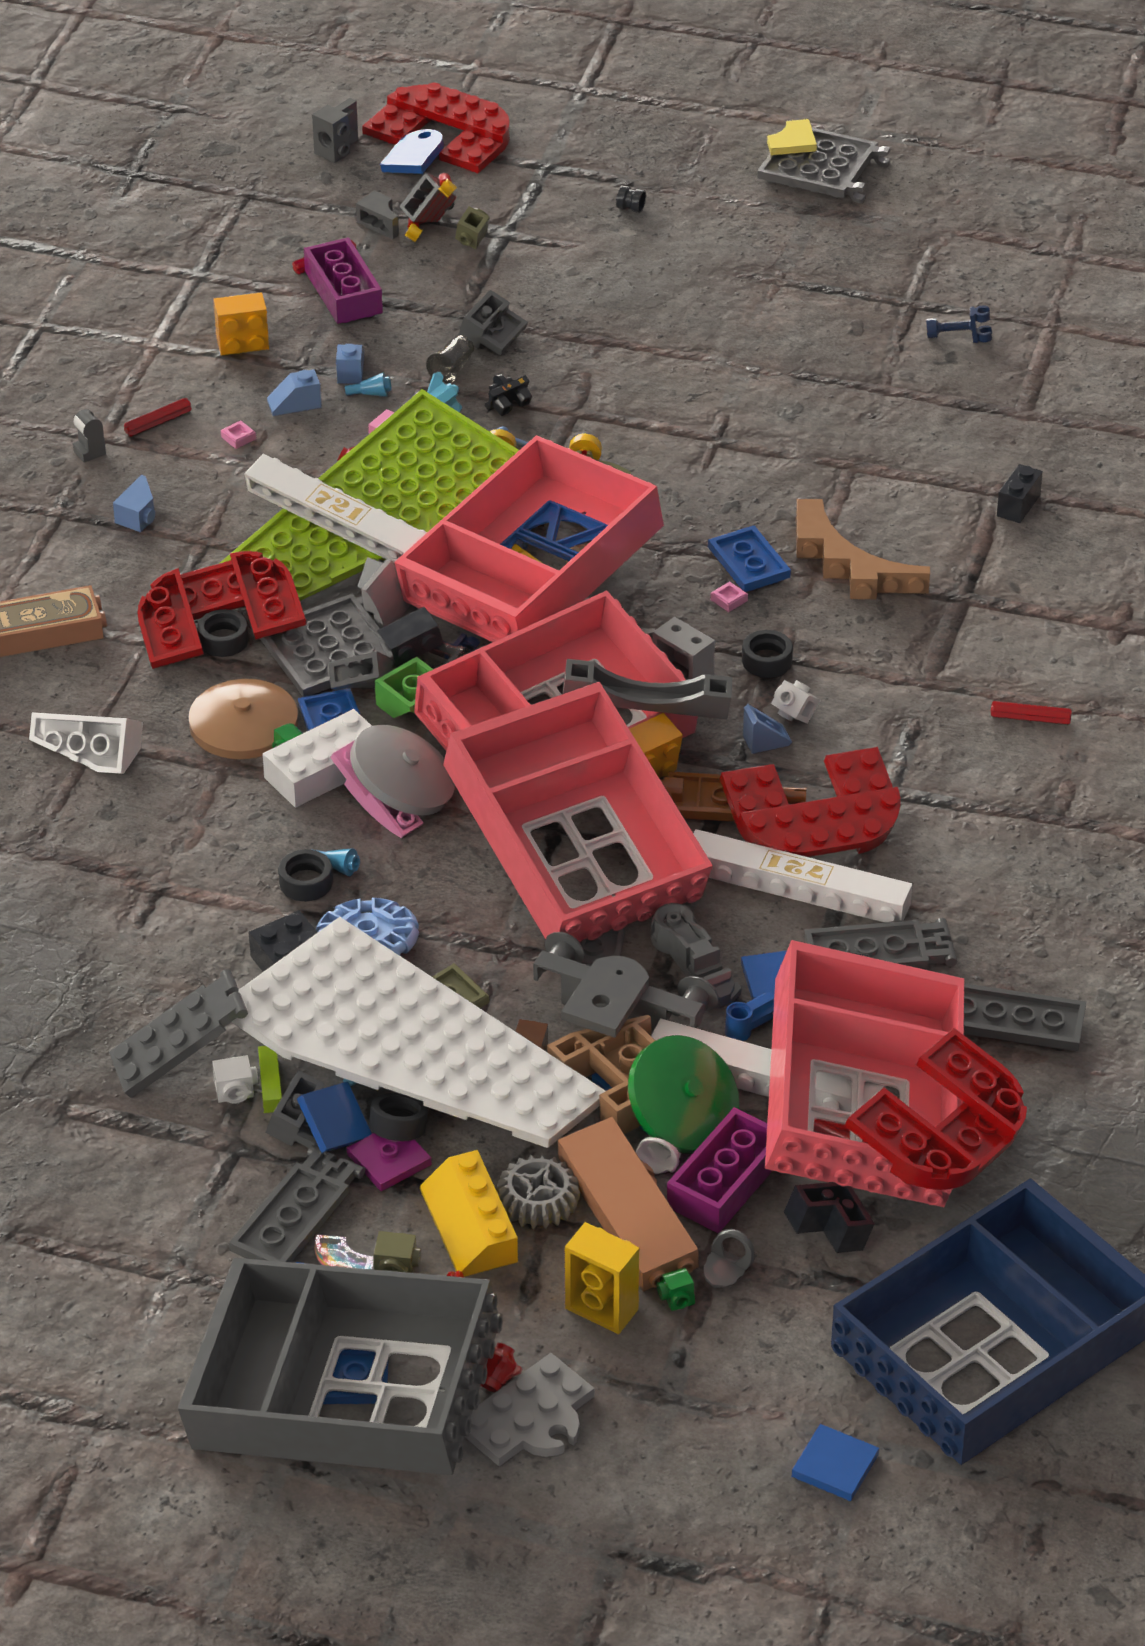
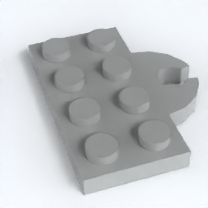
[465,1353,595,1467]

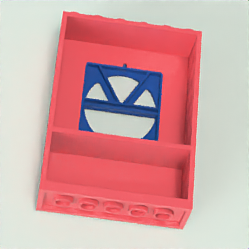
[394,435,664,642]

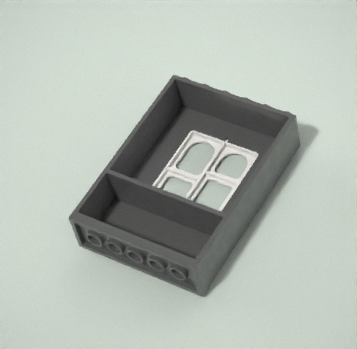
[178,1258,503,1475]

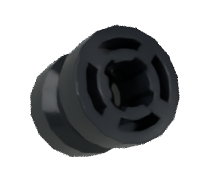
[616,185,646,213]

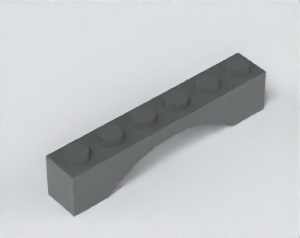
[563,659,732,720]

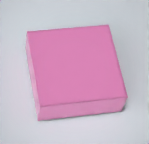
[221,421,256,449]
[711,582,748,612]

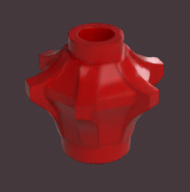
[480,1342,523,1393]

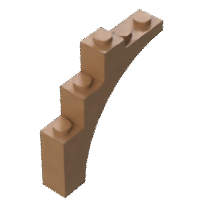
[796,499,930,599]

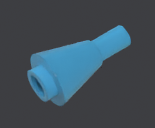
[345,372,392,397]
[311,848,360,876]

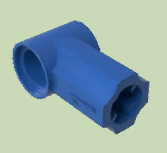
[725,992,774,1041]

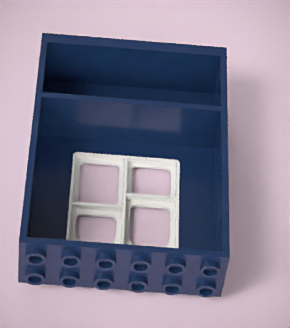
[831,1178,1145,1465]

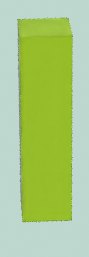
[258,1046,282,1113]

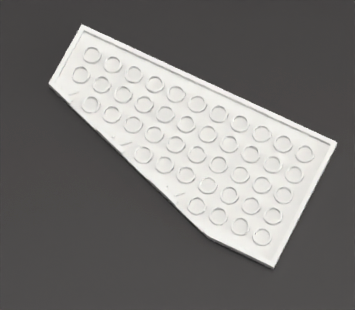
[232,917,605,1148]

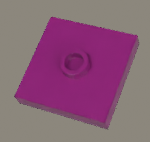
[347,1133,432,1191]

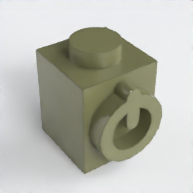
[455,206,490,249]
[373,1231,421,1273]

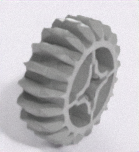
[497,1154,580,1230]

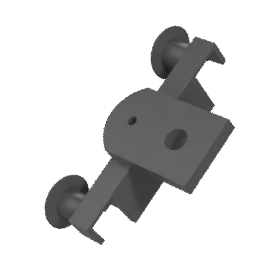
[533,932,718,1038]

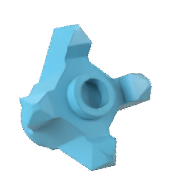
[427,372,462,412]

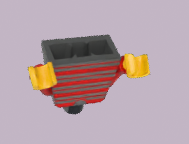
[399,172,457,242]

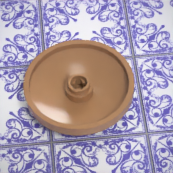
[189,679,298,759]

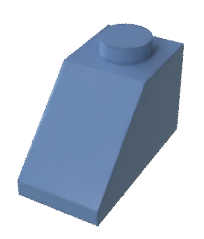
[336,344,364,384]
[267,369,321,416]
[113,475,155,532]

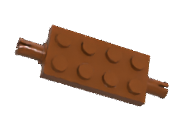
[660,771,807,822]

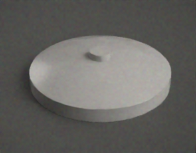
[350,725,455,815]

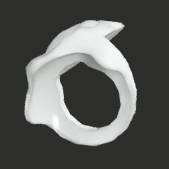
[636,1136,681,1174]

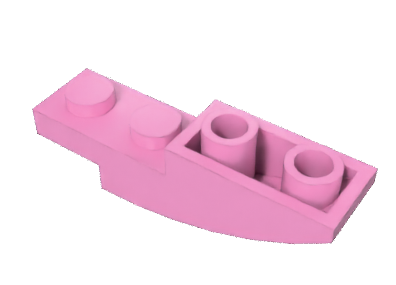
[330,740,423,838]

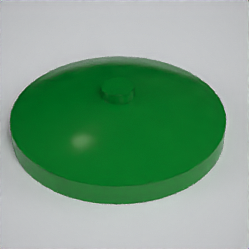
[628,1035,739,1154]

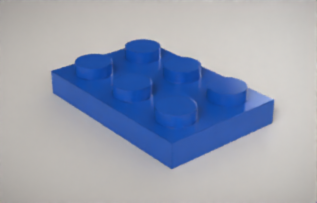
[708,525,791,592]

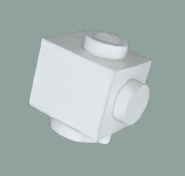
[212,1055,258,1104]

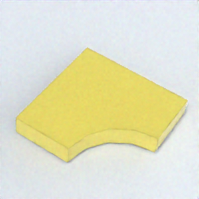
[767,119,817,155]

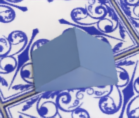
[743,704,792,754]

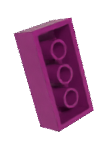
[304,237,383,324]
[667,1107,773,1234]

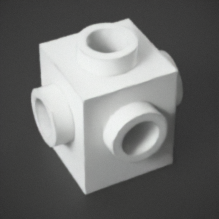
[771,680,821,724]

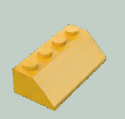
[420,1150,518,1277]

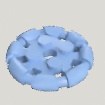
[316,898,419,956]

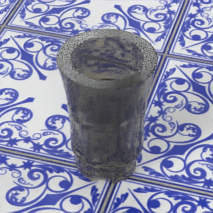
[426,335,474,384]

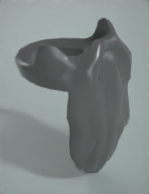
[703,1229,757,1288]

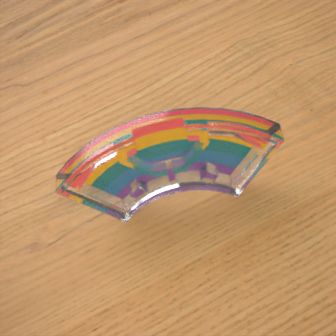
[314,1235,374,1270]

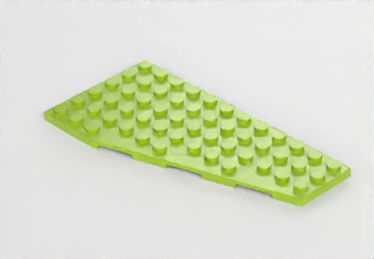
[220,389,519,601]

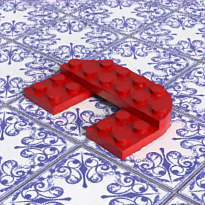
[362,82,510,174]
[138,551,307,669]
[719,747,901,857]
[844,1028,1027,1190]

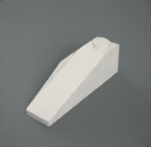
[29,712,143,774]

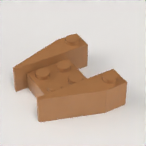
[547,1015,656,1134]

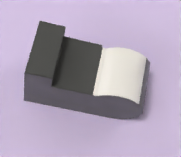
[73,409,106,462]

